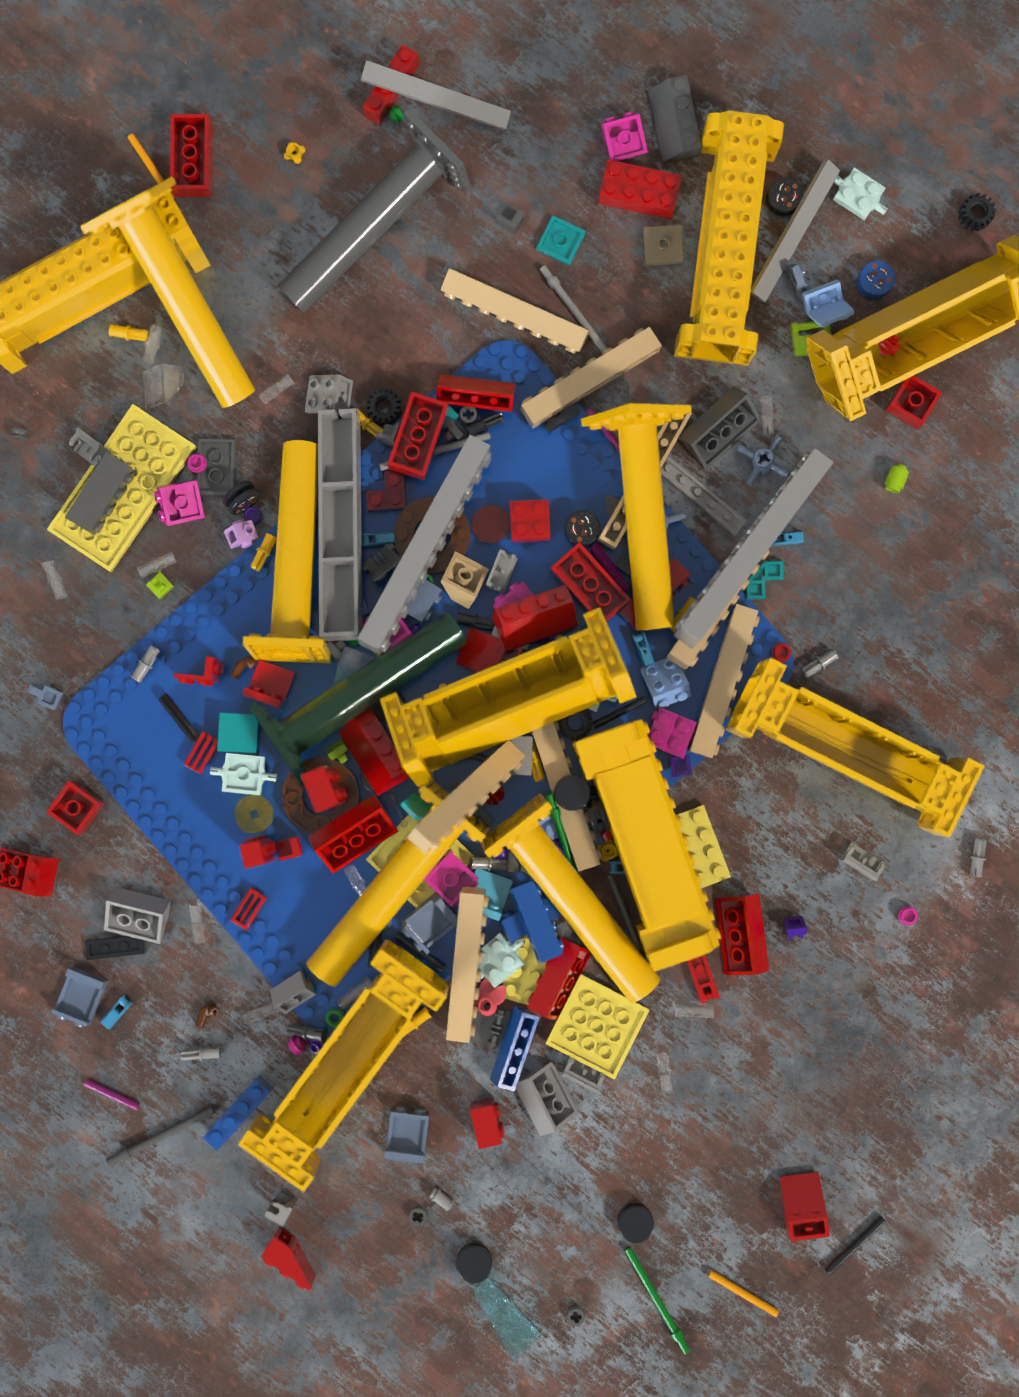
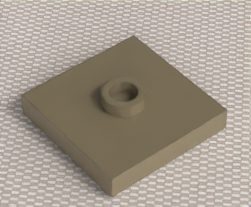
[643,225,684,266]

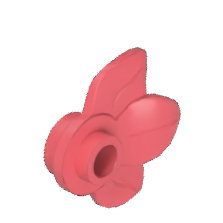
[475,978,507,1016]

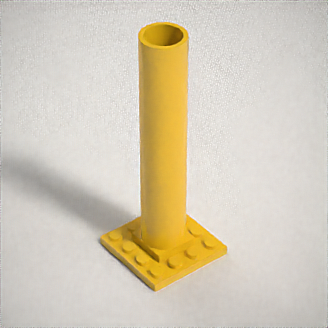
[80,176,256,408]
[581,404,692,631]
[243,440,332,664]
[306,781,491,987]
[480,793,660,1003]

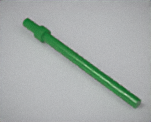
[545,793,578,872]
[624,1246,690,1354]

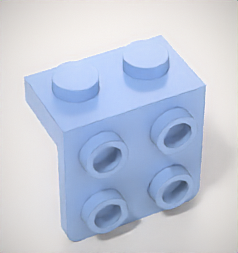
[802,279,854,327]
[640,658,691,710]

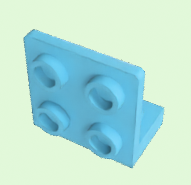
[475,869,513,921]

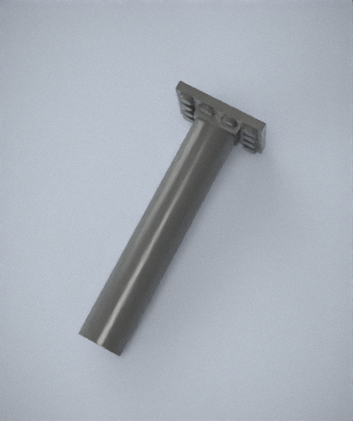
[277,108,471,314]

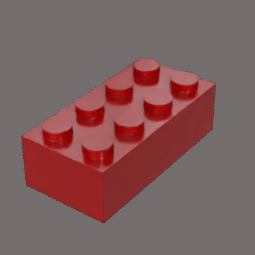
[170,114,213,197]
[598,159,682,220]
[388,392,449,481]
[550,542,631,623]
[301,766,348,813]
[308,795,399,873]

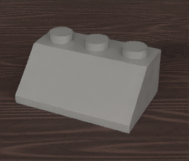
[104,887,171,944]
[516,1061,578,1136]

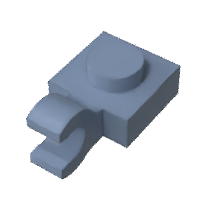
[786,263,811,298]
[27,685,64,711]

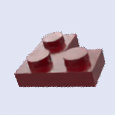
[366,471,406,512]

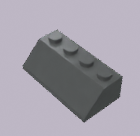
[648,75,702,164]
[679,386,761,470]
[65,451,135,535]

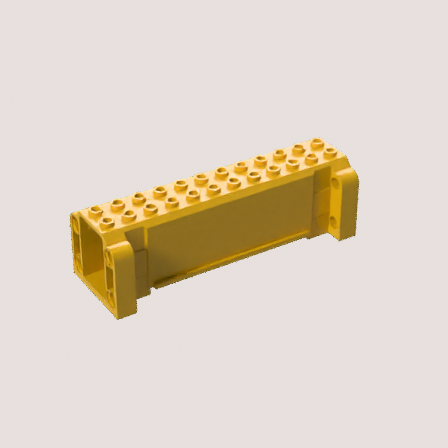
[674,111,784,366]
[0,192,211,374]
[806,235,1019,421]
[380,608,636,787]
[726,658,984,838]
[572,719,721,972]
[238,939,449,1192]

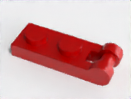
[687,954,720,1004]

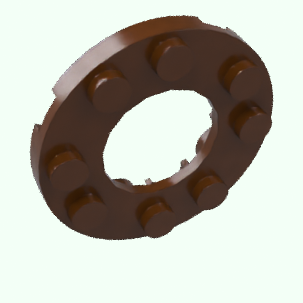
[394,497,471,574]
[282,757,360,834]

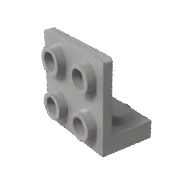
[305,374,353,418]

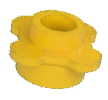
[284,142,305,164]
[597,840,618,862]

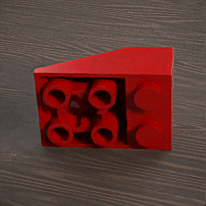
[455,628,523,672]
[0,847,59,897]
[779,1171,830,1242]
[261,1226,316,1291]

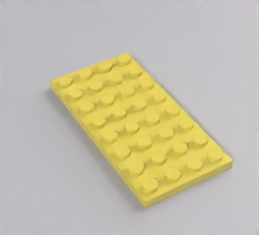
[47,404,197,573]

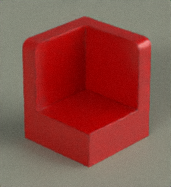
[277,836,304,861]

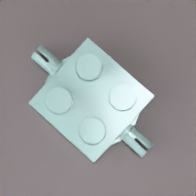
[833,167,888,220]
[210,753,277,795]
[477,933,526,988]

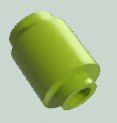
[885,464,909,494]

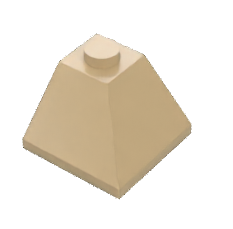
[440,551,489,609]

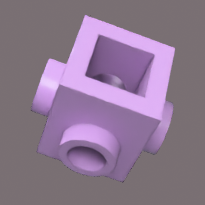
[224,519,259,549]

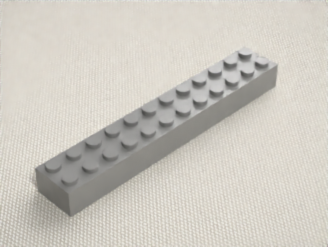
[318,408,362,641]
[357,435,492,656]
[673,448,833,649]

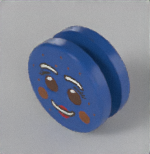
[857,261,895,299]

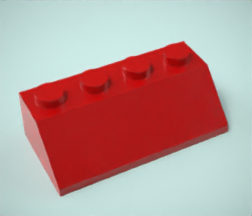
[492,585,578,651]
[339,707,410,796]
[715,894,770,975]
[527,937,592,1020]

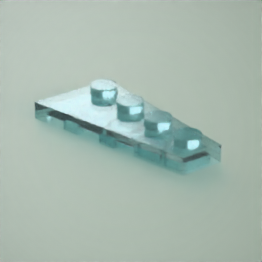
[473,1276,542,1363]

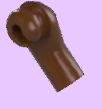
[230,656,257,679]
[195,1004,219,1028]

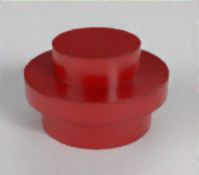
[772,643,791,662]

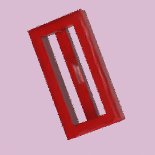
[184,731,218,774]
[230,887,268,930]

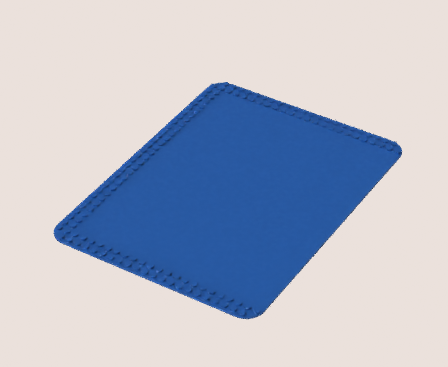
[63,340,794,1042]

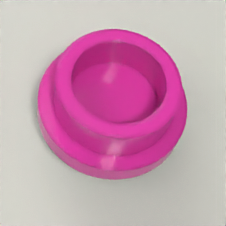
[187,454,207,473]
[898,906,918,926]
[288,1036,306,1055]

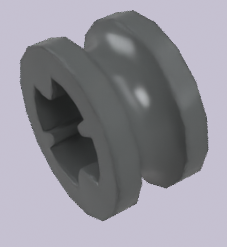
[460,406,477,425]
[11,428,29,441]
[409,1207,427,1226]
[567,1305,585,1326]

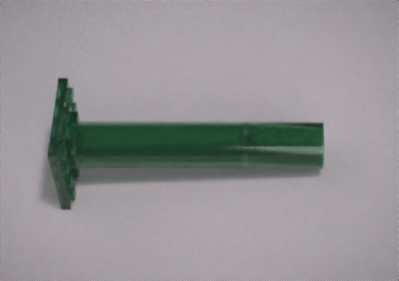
[249,612,467,786]

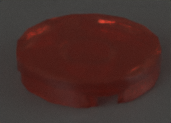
[472,505,510,544]

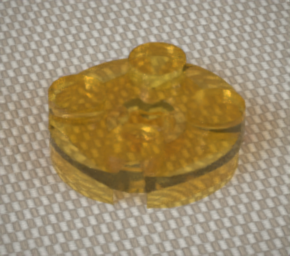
[234,795,274,834]

